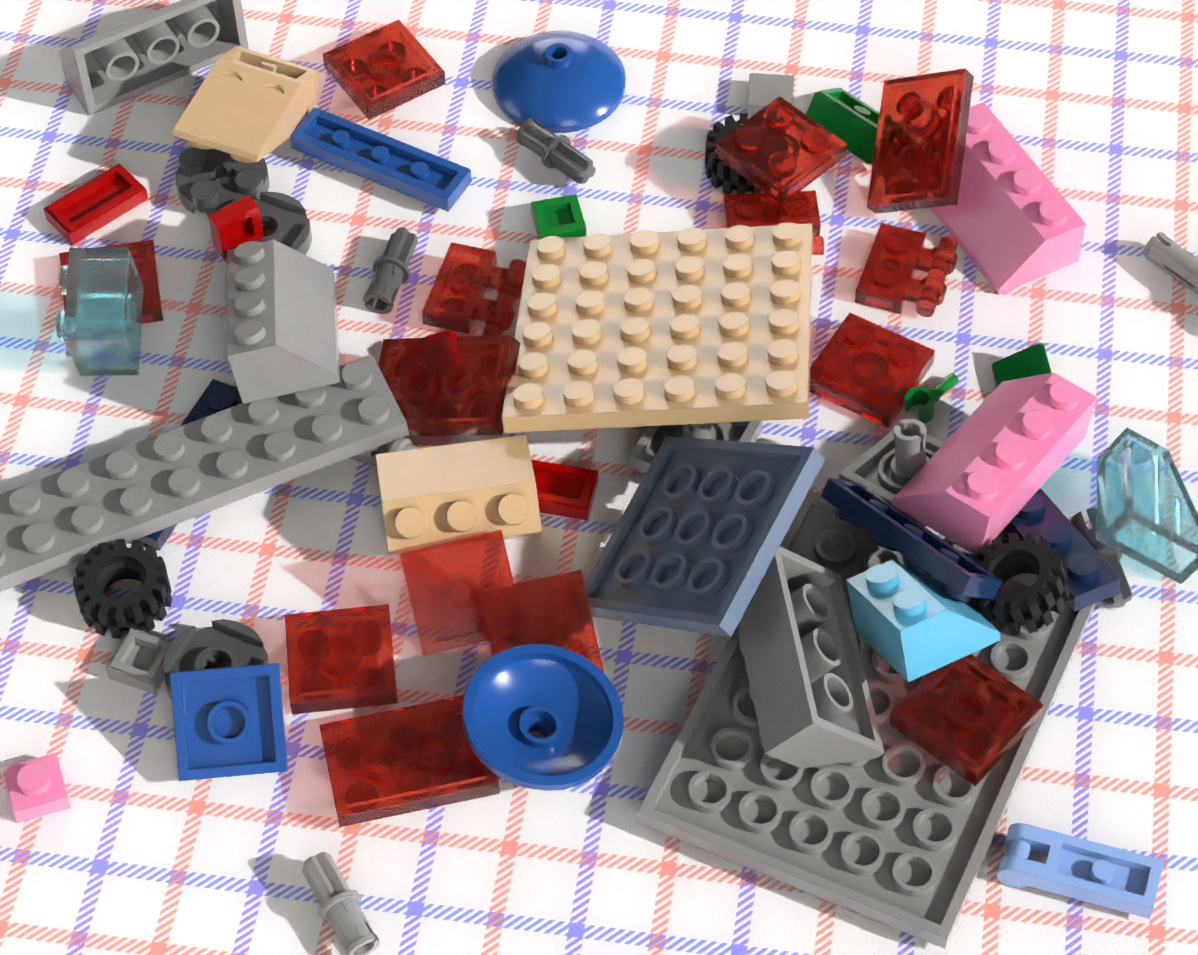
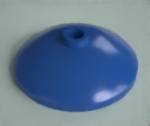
[492,30,626,133]
[462,644,624,791]

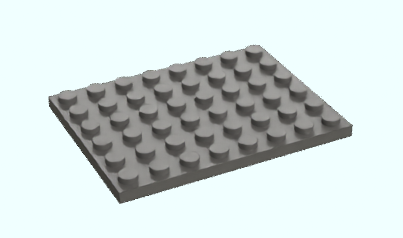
[637,490,1095,949]

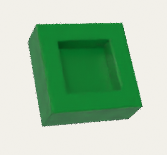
[531,194,587,239]

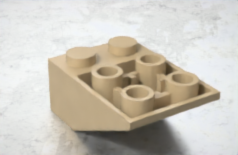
[172,46,319,163]

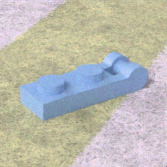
[996,823,1164,919]

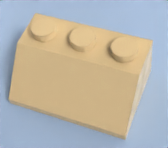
[375,435,542,555]

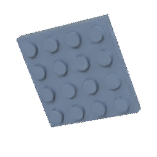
[573,436,825,637]

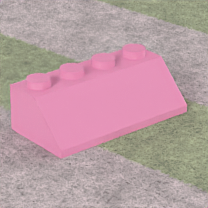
[900,102,1086,295]
[892,373,1097,557]

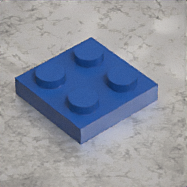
[170,663,288,781]

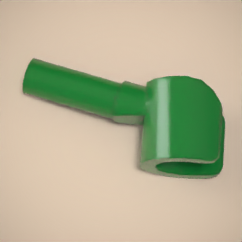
[904,373,959,423]

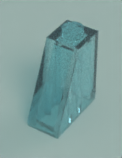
[1096,427,1198,584]

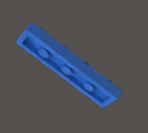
[290,107,472,212]

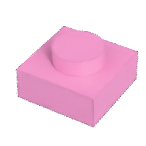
[3,753,71,823]

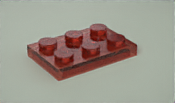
[867,68,974,214]
[378,335,521,436]
[319,695,500,827]

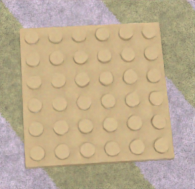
[502,222,813,433]

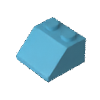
[846,560,1001,682]

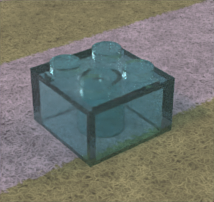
[56,248,144,376]

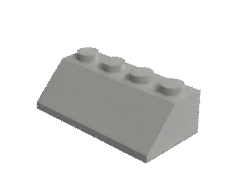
[59,0,249,116]
[227,239,340,404]
[737,546,885,768]

